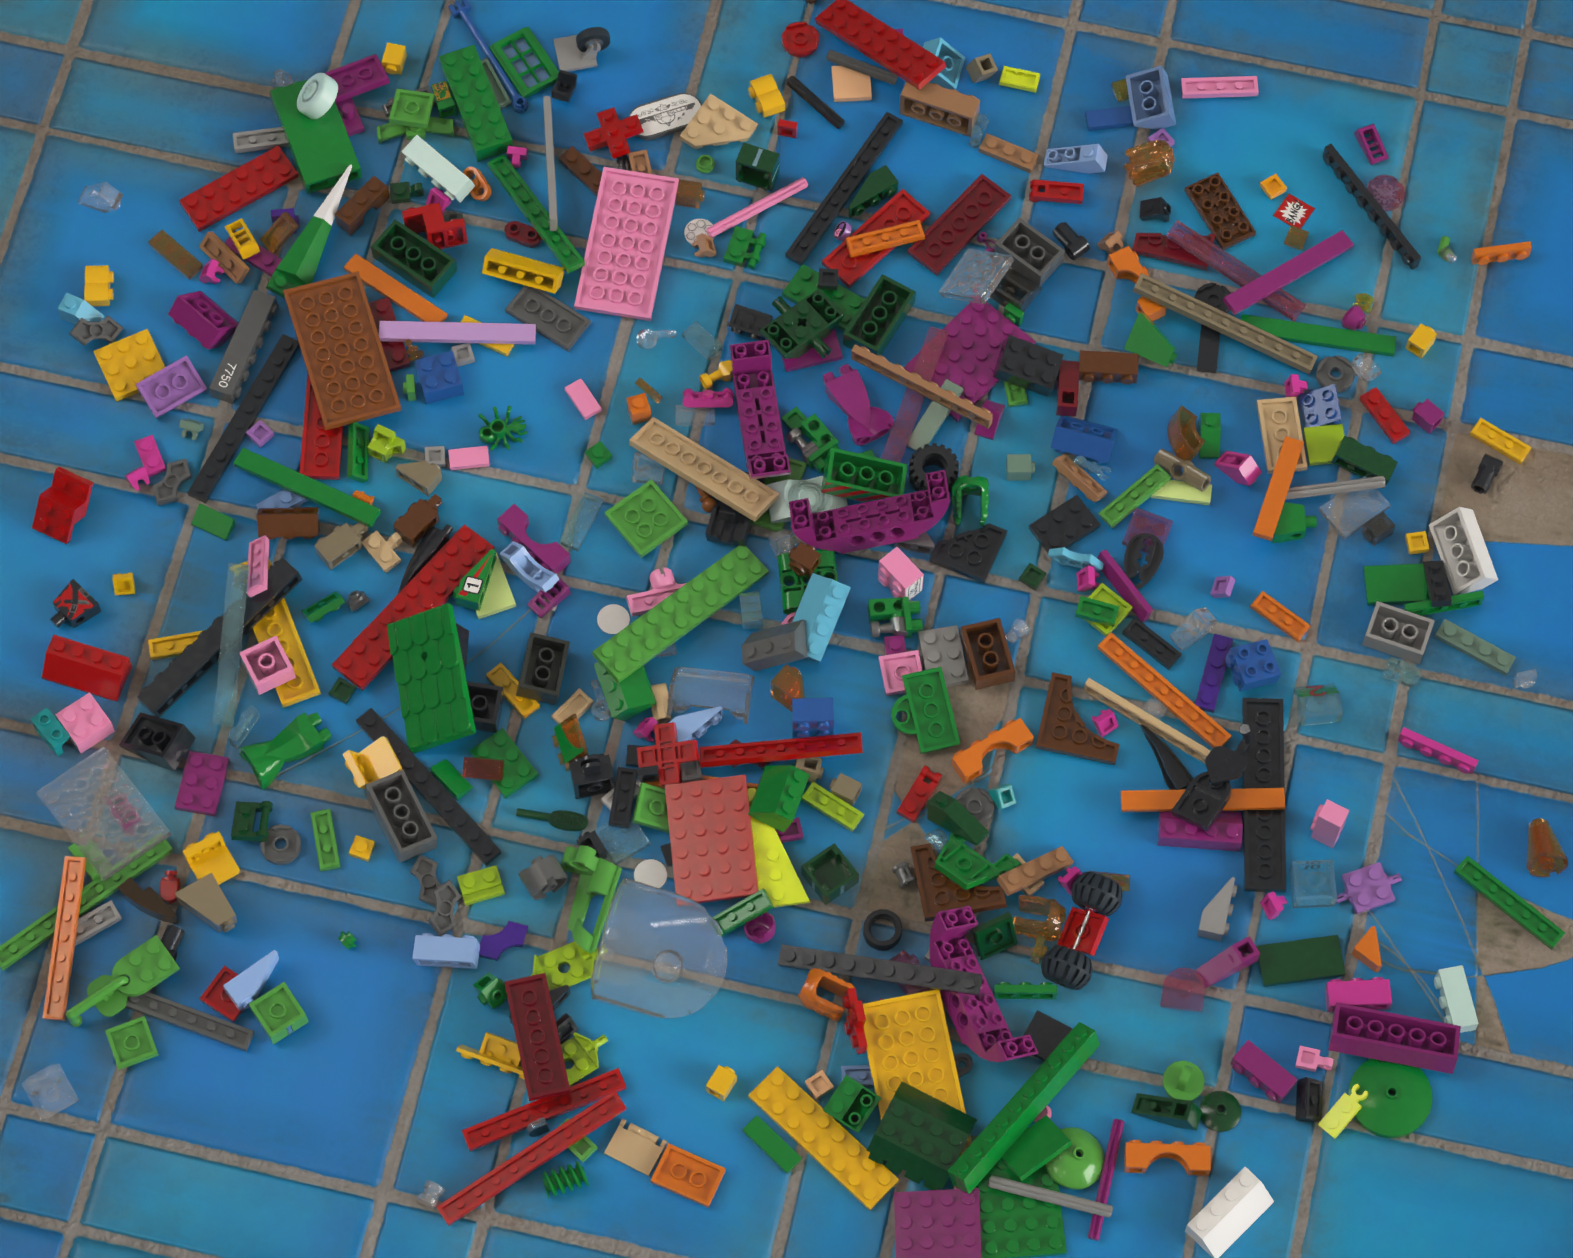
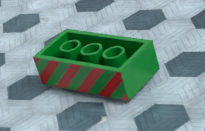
[821,447,907,502]

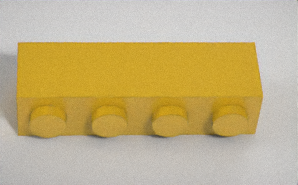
[482,248,565,294]

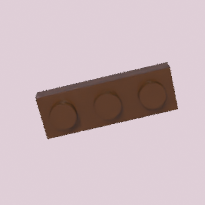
[558,146,602,196]

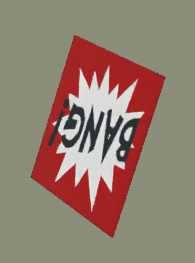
[1273,193,1315,230]

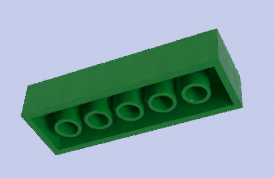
[438,45,513,162]

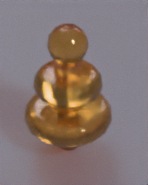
[405,339,424,362]

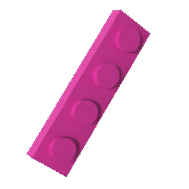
[1398,727,1479,774]

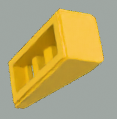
[225,218,260,260]

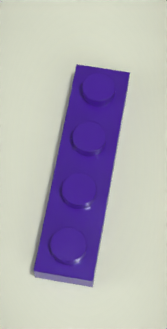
[1195,634,1233,713]

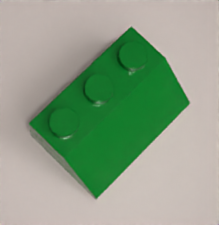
[593,662,657,721]
[747,765,810,833]

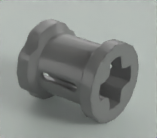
[892,862,917,889]

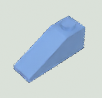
[223,950,279,1011]

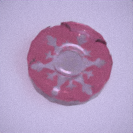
[1367,175,1405,211]

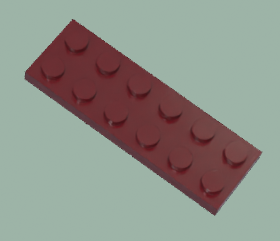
[907,174,1011,276]
[505,973,571,1101]

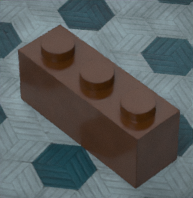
[1079,350,1139,385]
[257,507,320,540]

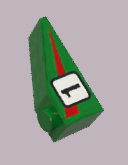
[453,549,497,611]

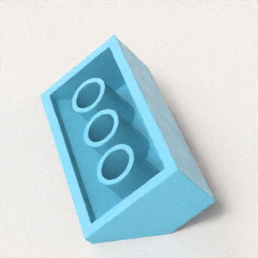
[792,573,851,663]

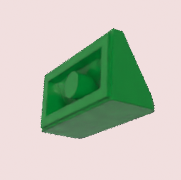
[191,503,236,541]
[430,759,473,801]

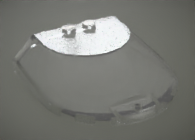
[591,878,727,1019]

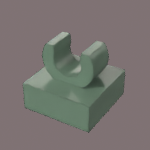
[179,418,205,440]

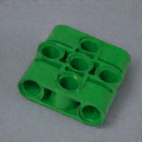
[777,550,838,615]

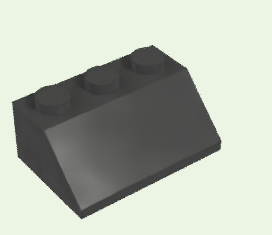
[742,619,807,671]

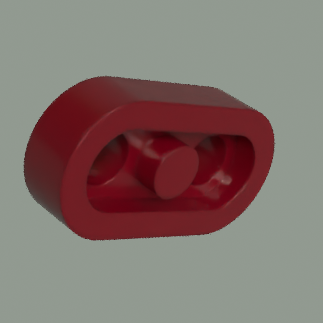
[504,221,542,248]

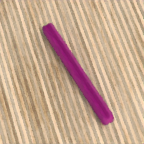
[1088,1119,1124,1241]

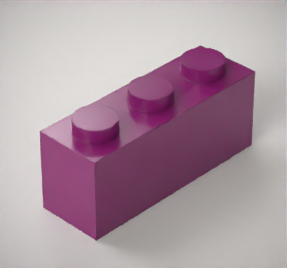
[1230,1040,1298,1104]

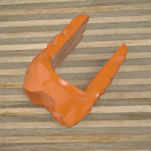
[797,968,854,1021]

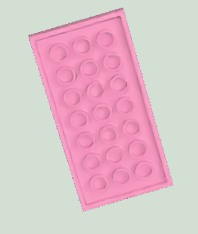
[574,167,679,321]

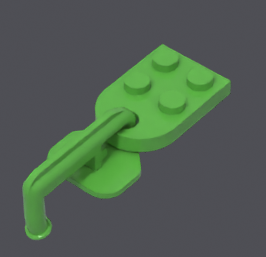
[66,935,180,1027]

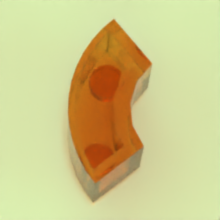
[1167,405,1205,461]

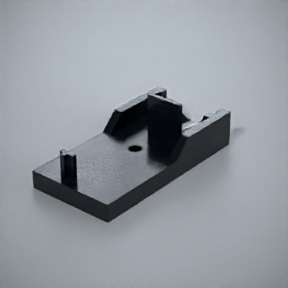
[705,472,766,547]

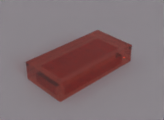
[462,757,504,781]

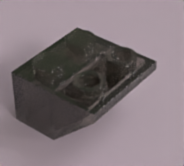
[988,267,1042,312]

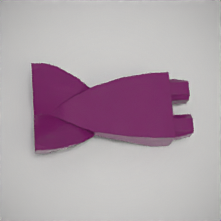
[823,364,894,446]

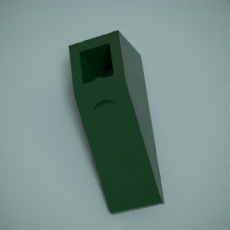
[848,165,899,218]

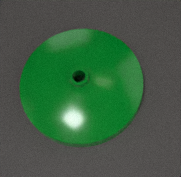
[1347,1058,1433,1138]

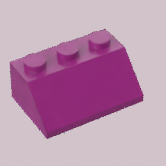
[168,291,239,350]

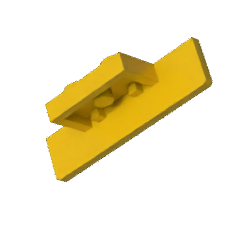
[456,1032,525,1080]

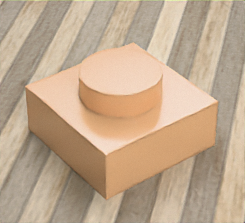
[805,1070,834,1100]

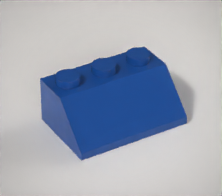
[1051,416,1118,463]

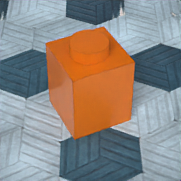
[626,393,651,425]

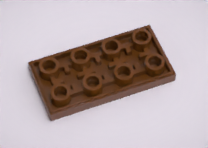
[1184,172,1256,251]

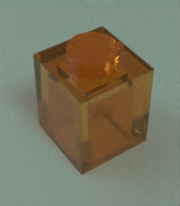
[676,179,705,209]

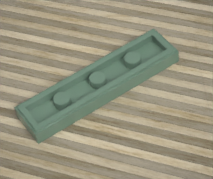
[905,379,964,452]

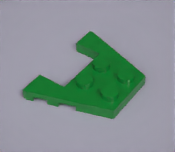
[934,833,1021,890]

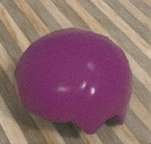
[744,912,776,944]

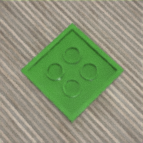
[604,479,688,558]

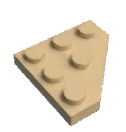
[679,94,758,149]

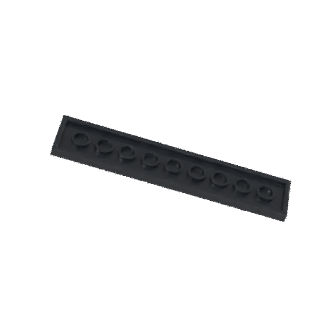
[1242,698,1286,893]

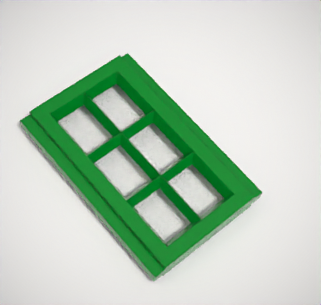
[489,27,559,98]

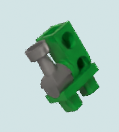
[786,413,840,473]
[867,597,923,638]

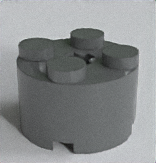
[518,854,568,900]

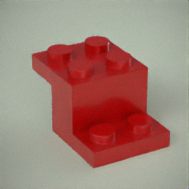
[402,203,468,250]
[32,467,94,544]

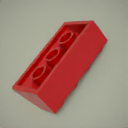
[42,635,132,702]

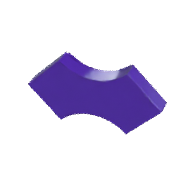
[479,921,528,961]

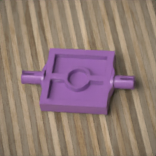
[1334,862,1402,915]

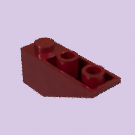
[1056,360,1079,417]

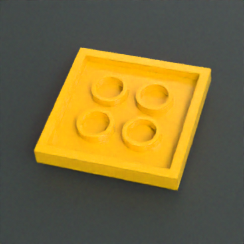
[93,329,165,402]

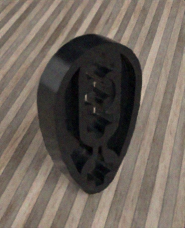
[1124,533,1164,590]

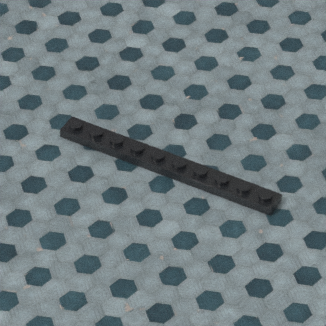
[785,112,903,266]
[187,334,300,503]
[356,708,502,866]
[778,944,983,996]

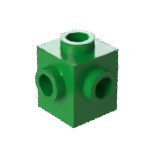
[473,972,508,1009]

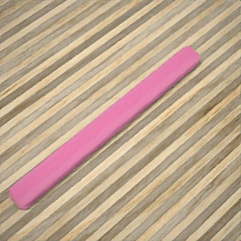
[706,177,808,238]

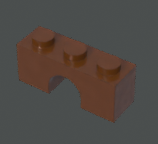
[335,176,390,236]

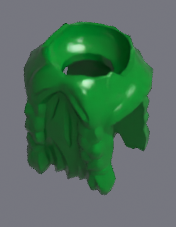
[951,475,990,526]

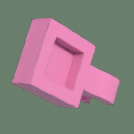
[1295,1046,1334,1072]

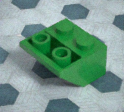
[823,1075,881,1133]

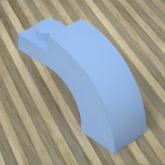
[499,541,559,592]

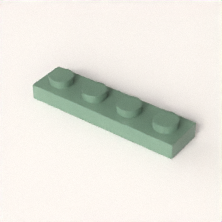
[1434,619,1516,676]

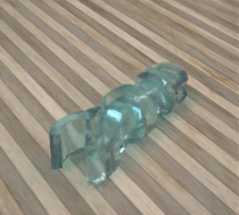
[1074,456,1112,480]

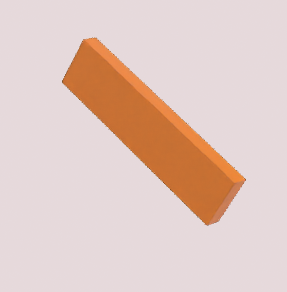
[845,220,925,257]

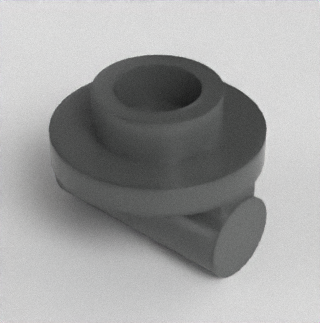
[347,590,370,612]

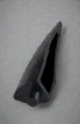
[397,524,453,595]
[1140,724,1194,790]

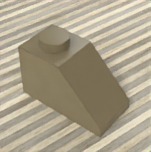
[395,461,442,497]

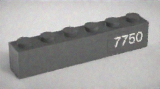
[209,290,279,404]

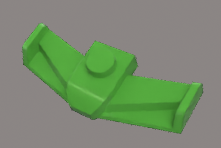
[377,117,454,144]

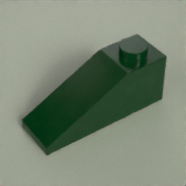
[927,791,989,846]
[1131,1093,1202,1130]

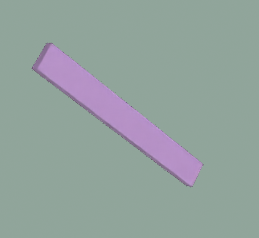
[379,321,536,344]

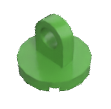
[1162,1061,1205,1101]

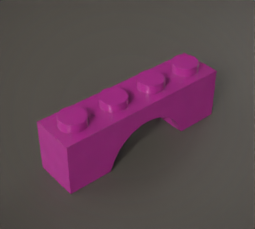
[497,504,571,574]

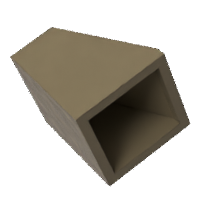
[175,873,237,932]

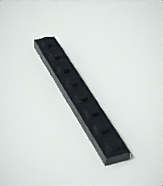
[1323,144,1421,270]

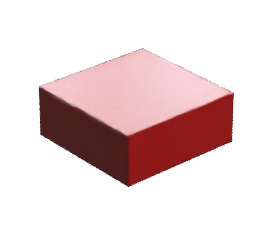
[777,119,798,138]

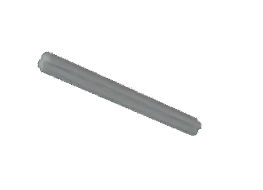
[1286,476,1386,500]
[988,1175,1113,1218]

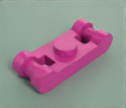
[683,388,734,408]

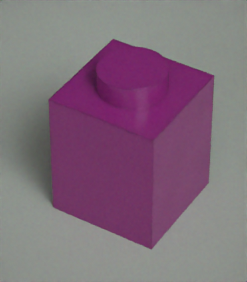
[1412,399,1445,434]

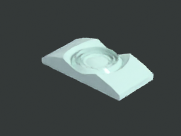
[766,476,848,523]

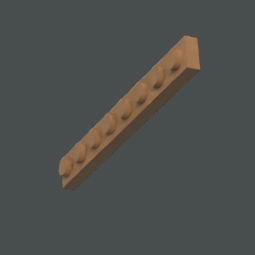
[851,345,993,429]

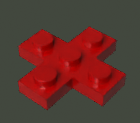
[583,107,644,159]
[637,722,699,786]
[842,988,868,1055]

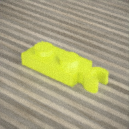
[1318,1084,1368,1139]

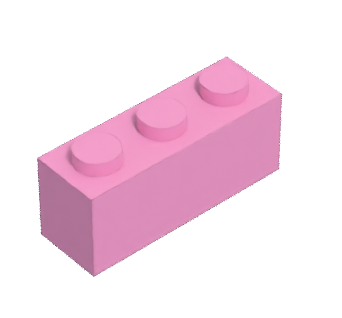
[1310,799,1349,849]

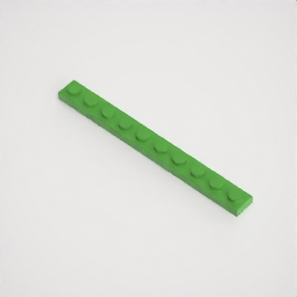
[0,833,174,971]

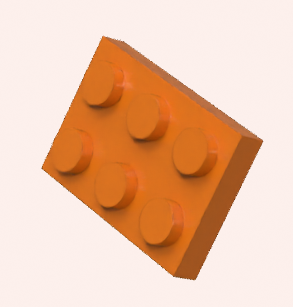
[650,1143,726,1208]

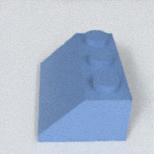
[1126,65,1176,130]

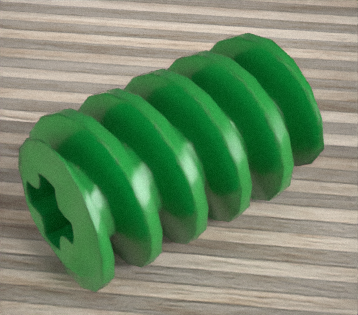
[542,1161,589,1199]

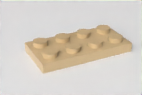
[1256,397,1307,474]

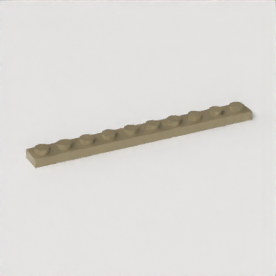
[1133,273,1318,374]

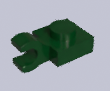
[390,182,424,204]

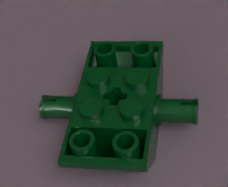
[759,288,844,359]

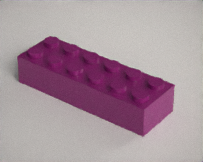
[1328,1002,1461,1074]

